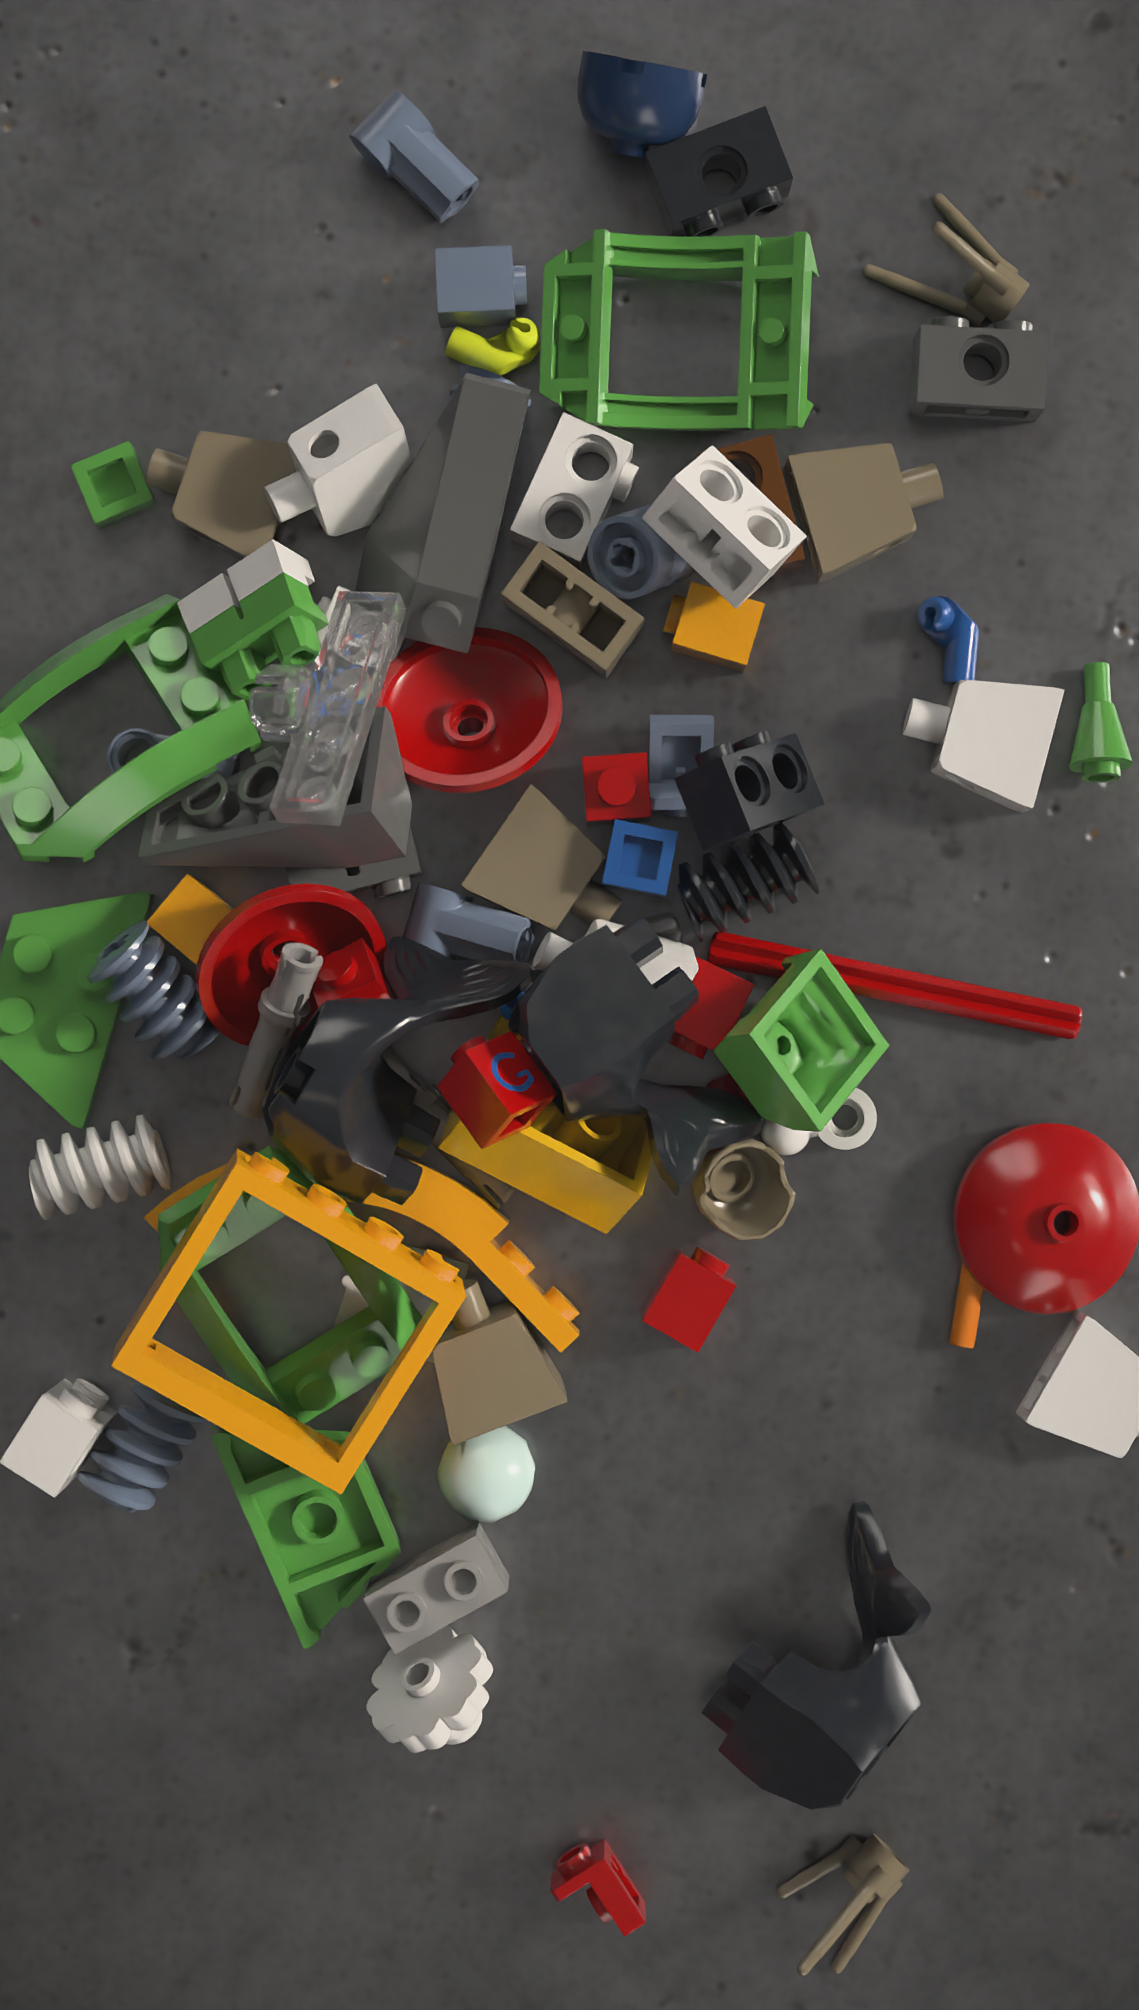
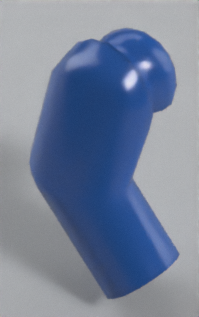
[917,596,979,685]

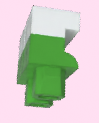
[177,539,329,701]

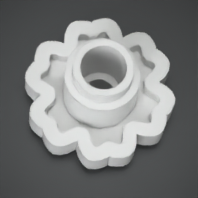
[366,1625,493,1753]

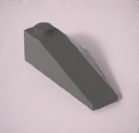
[355,373,531,653]
[138,706,412,868]

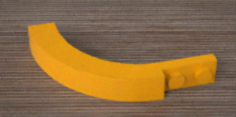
[144,1147,579,1353]

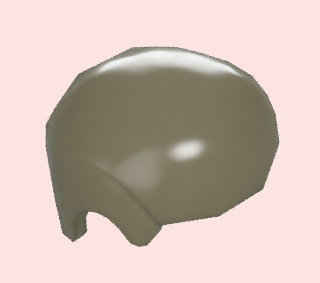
[692,1138,795,1241]

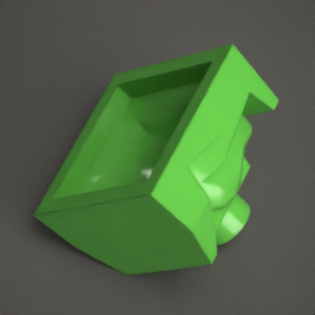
[713,948,890,1132]

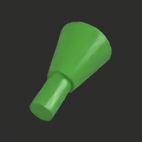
[1069,662,1133,783]

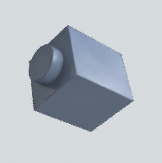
[435,245,528,328]

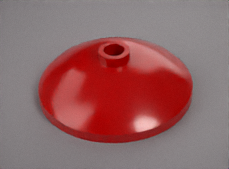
[370,627,563,793]
[196,883,386,1046]
[953,1122,1139,1314]

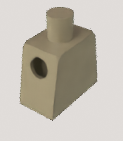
[146,431,296,560]
[784,443,944,583]
[461,784,623,932]
[432,1279,568,1445]

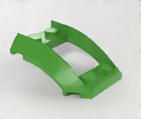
[539,229,819,431]
[0,594,262,863]
[158,1146,422,1424]

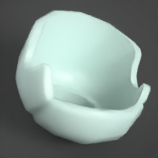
[437,1426,535,1523]

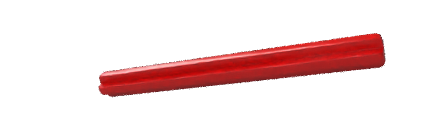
[707,931,1082,1039]

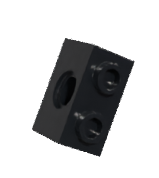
[644,106,793,237]

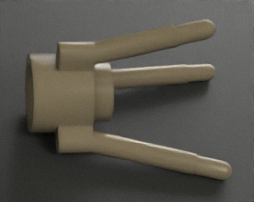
[863,193,1030,328]
[777,1833,910,1976]

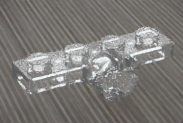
[250,591,407,826]

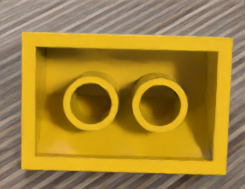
[438,1014,652,1234]

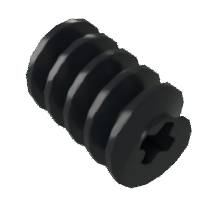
[677,822,819,942]

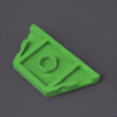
[0,891,155,1129]
[211,1425,401,1649]

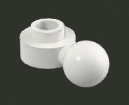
[760,1088,877,1155]

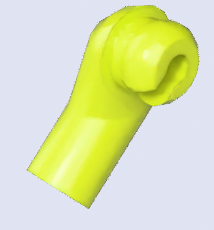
[445,318,540,376]

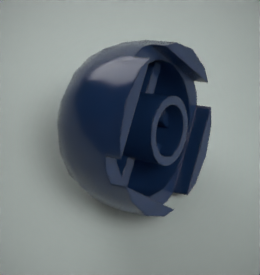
[578,51,707,158]

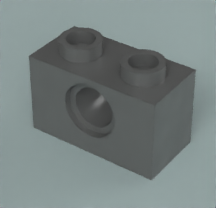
[909,316,1050,422]

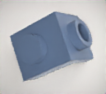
[648,715,714,817]

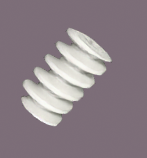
[29,1114,172,1221]

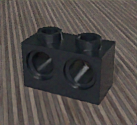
[674,730,825,851]

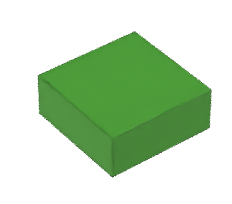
[70,441,157,528]

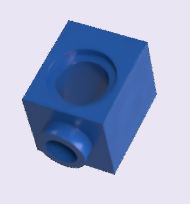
[601,819,678,899]

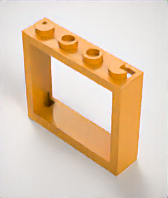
[111,1149,466,1494]

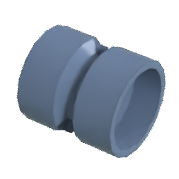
[588,503,696,600]

